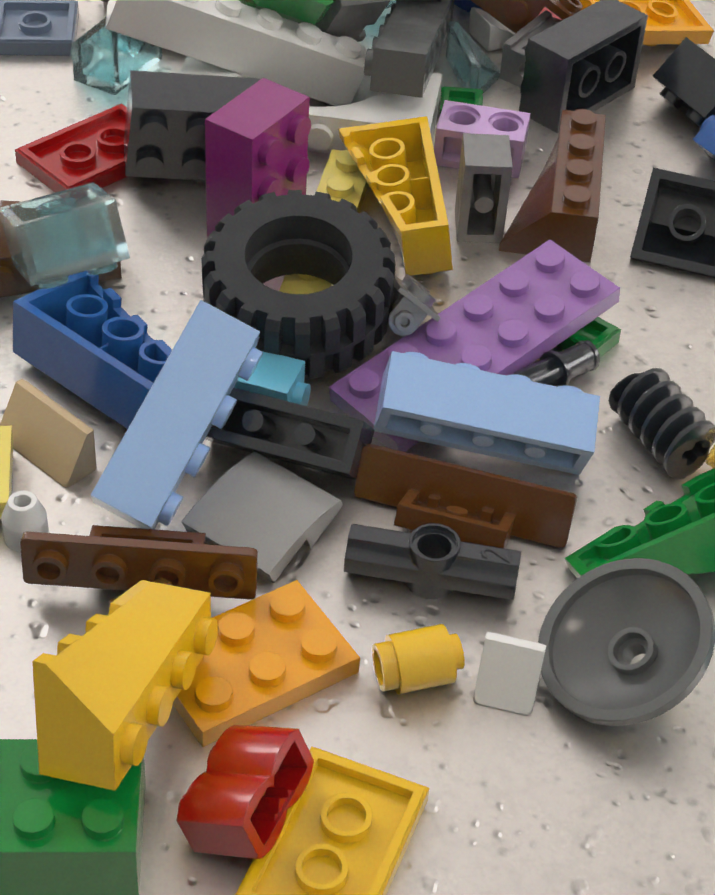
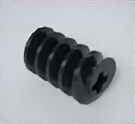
[608,368,715,479]

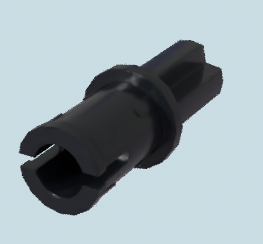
[514,340,600,387]

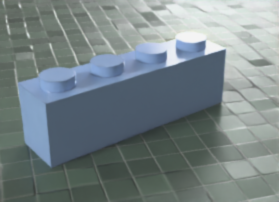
[91,300,263,529]
[374,351,600,475]

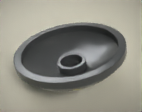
[538,558,715,726]

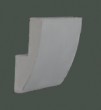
[181,451,343,583]

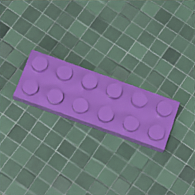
[329,240,620,452]

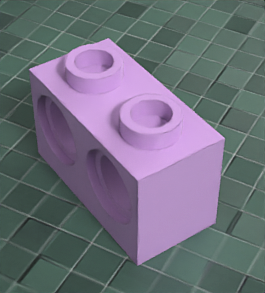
[434,100,531,179]

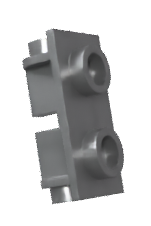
[388,274,440,336]

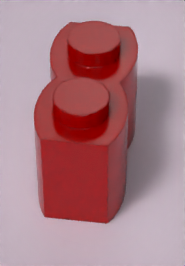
[176,725,314,859]

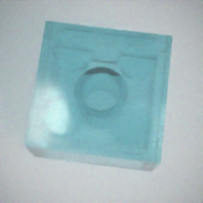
[0,182,130,289]

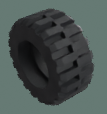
[201,190,396,380]

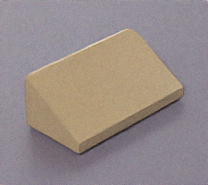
[0,379,96,488]

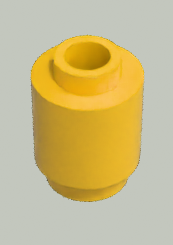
[372,624,465,694]

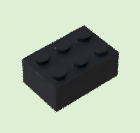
[519,0,648,133]
[124,70,260,181]

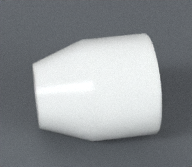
[1,491,49,552]

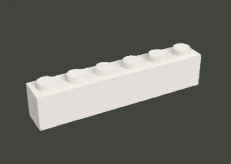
[106,0,366,106]

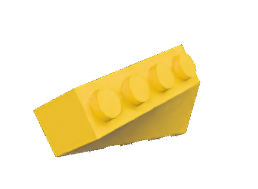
[338,116,453,276]
[32,580,218,791]

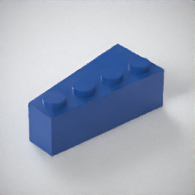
[13,266,172,429]

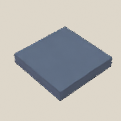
[0,0,79,56]

